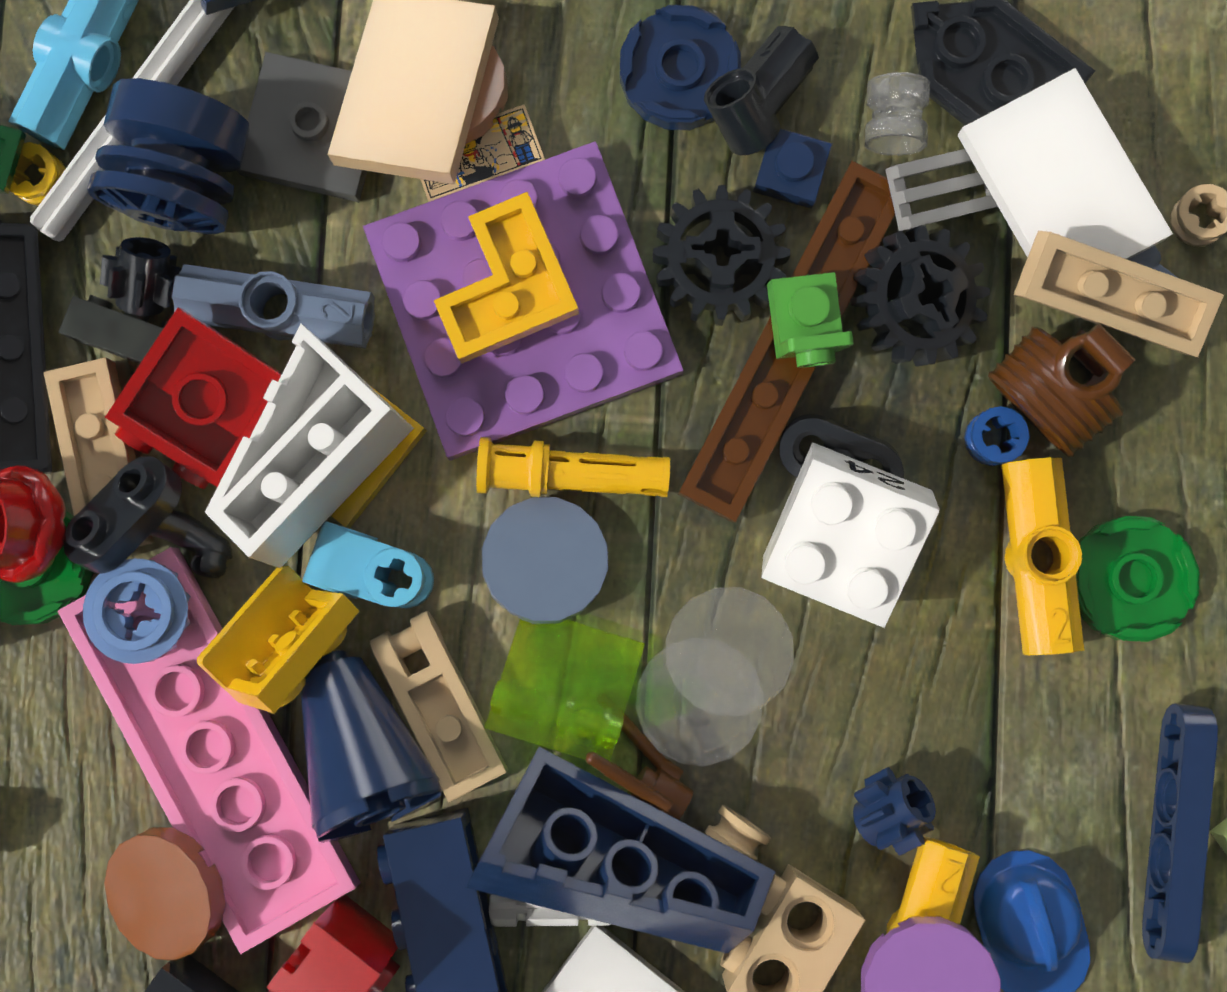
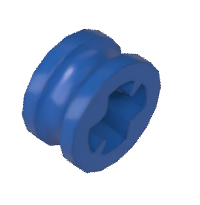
[964,406,1030,466]

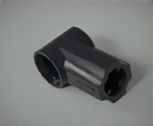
[704,26,819,155]

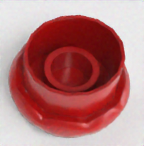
[0,465,66,583]

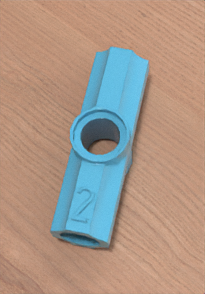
[8,0,139,150]

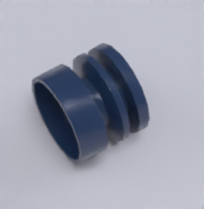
[87,78,250,234]

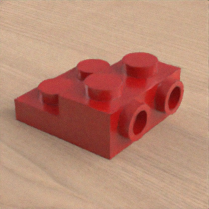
[104,308,282,489]

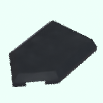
[911,0,1095,126]

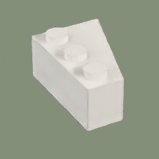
[205,324,414,568]

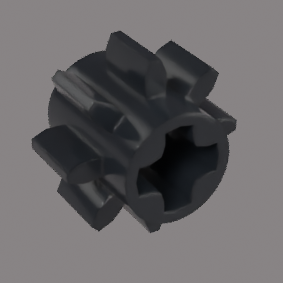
[100,237,182,316]

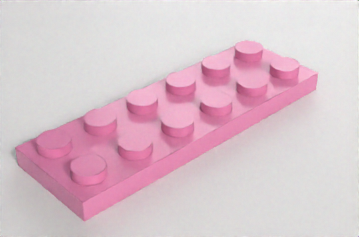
[58,547,360,954]

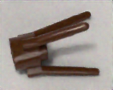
[586,693,693,820]

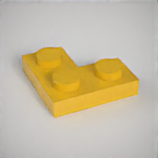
[433,191,579,364]

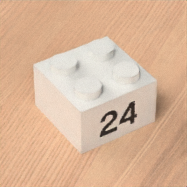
[761,442,940,628]

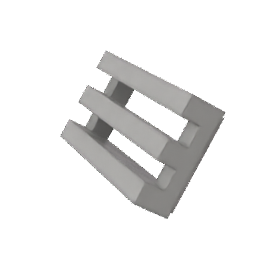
[885,149,998,231]

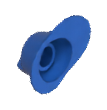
[973,850,1090,992]

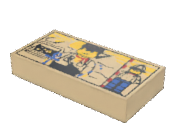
[420,104,545,202]

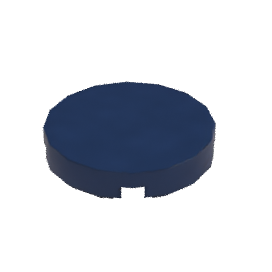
[620,5,741,130]

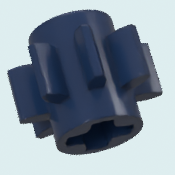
[853,767,936,856]

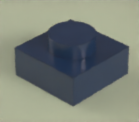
[753,129,832,209]

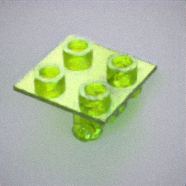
[484,619,645,761]

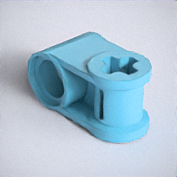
[302,521,434,609]

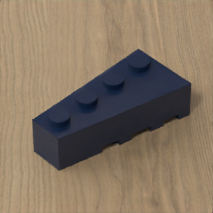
[466,747,776,954]

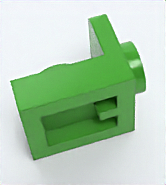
[767,272,854,368]

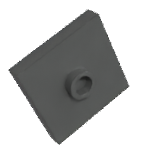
[237,52,367,202]

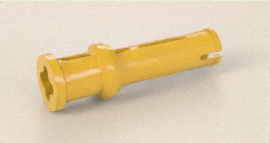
[476,437,670,498]

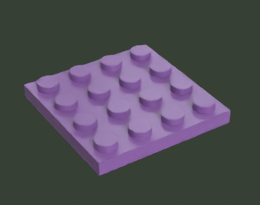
[363,141,683,461]

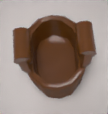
[988,324,1135,457]

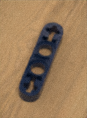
[1142,703,1218,964]

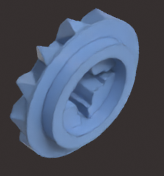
[83,559,191,664]

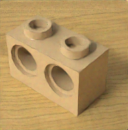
[720,864,865,992]

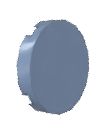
[482,497,608,624]

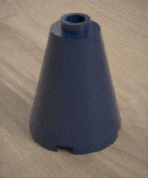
[301,650,442,843]

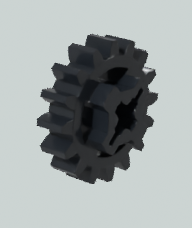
[652,185,790,326]
[851,225,990,367]

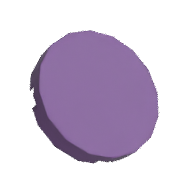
[861,917,1000,992]

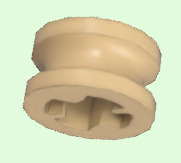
[1171,184,1227,247]
[705,805,771,861]

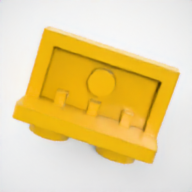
[197,566,359,714]

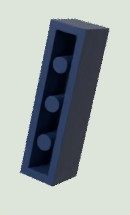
[377,807,508,992]

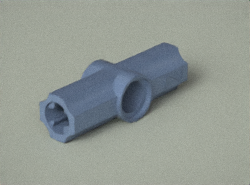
[172,264,375,349]

